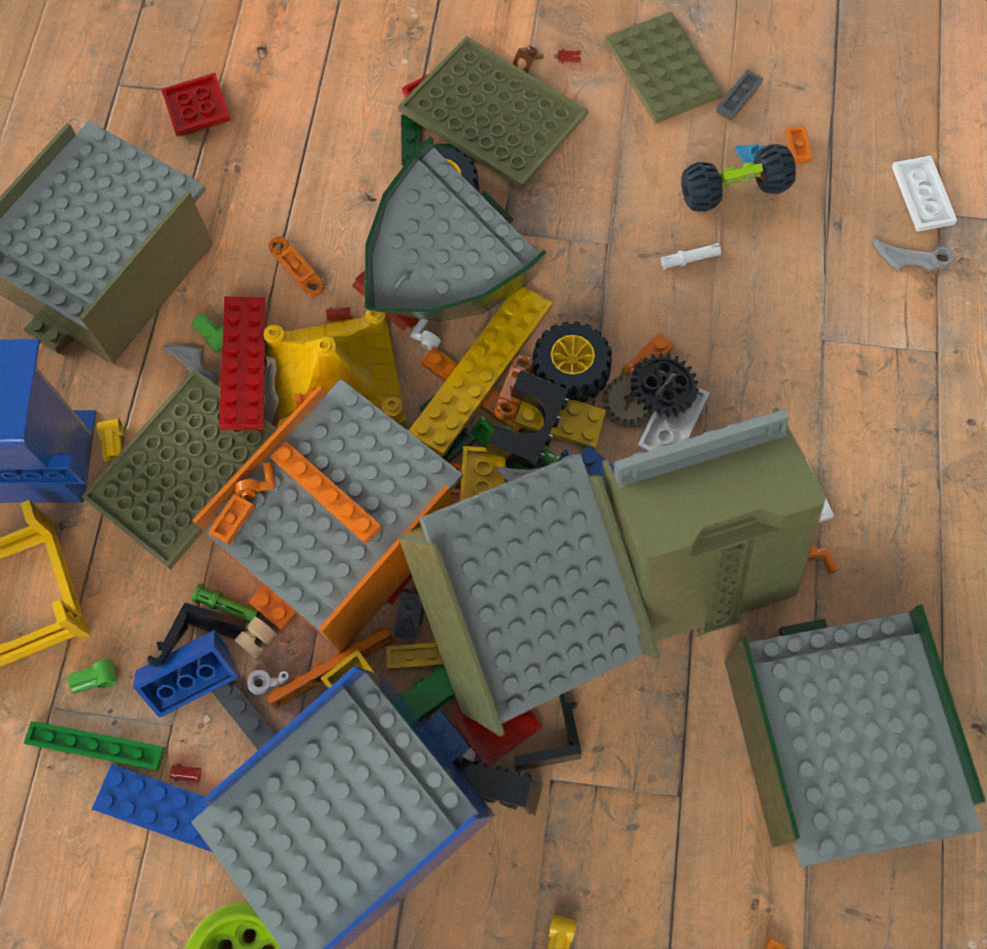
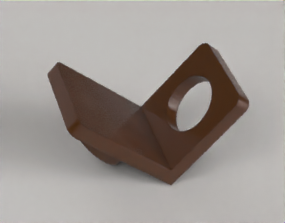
[512,46,544,73]

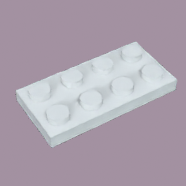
[892,156,957,232]
[637,376,710,452]

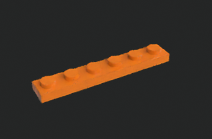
[421,347,523,432]
[270,441,382,545]
[266,627,394,710]

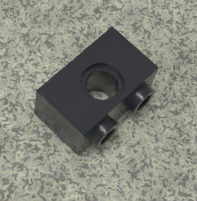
[394,588,424,640]

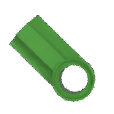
[192,313,223,353]
[68,659,117,694]

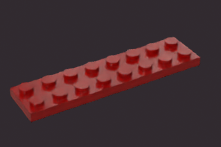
[219,296,266,430]

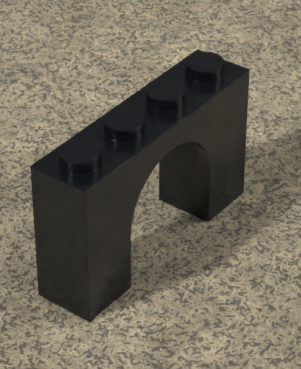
[486,370,569,469]

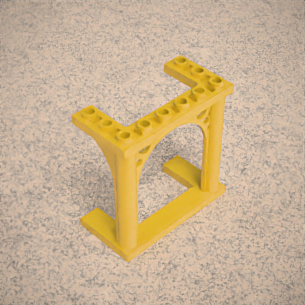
[0,500,90,667]

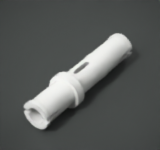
[661,243,721,269]

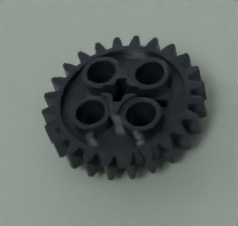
[630,353,699,418]

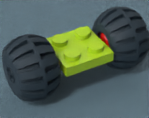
[681,144,796,212]

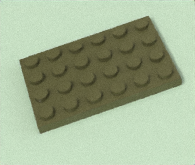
[605,12,723,124]

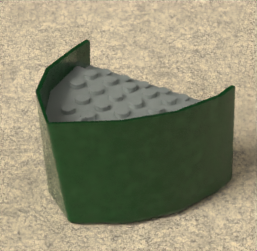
[365,136,546,322]

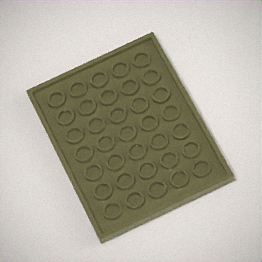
[398,36,588,189]
[81,369,278,569]

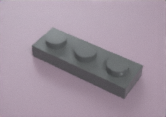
[716,69,763,121]

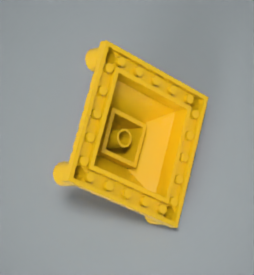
[263,310,407,428]

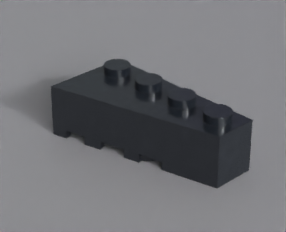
[454,757,542,815]

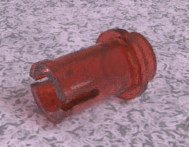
[557,48,581,64]
[326,307,352,323]
[170,763,202,783]

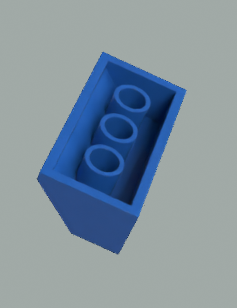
[133,630,239,718]

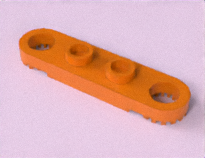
[269,236,324,297]
[495,355,533,421]

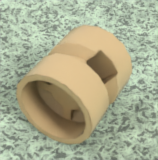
[234,617,277,660]

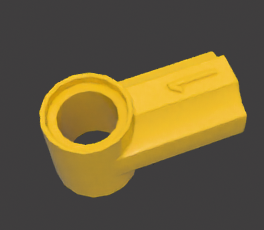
[97,419,124,462]
[547,914,577,949]

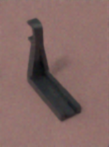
[147,603,245,667]
[514,690,582,771]

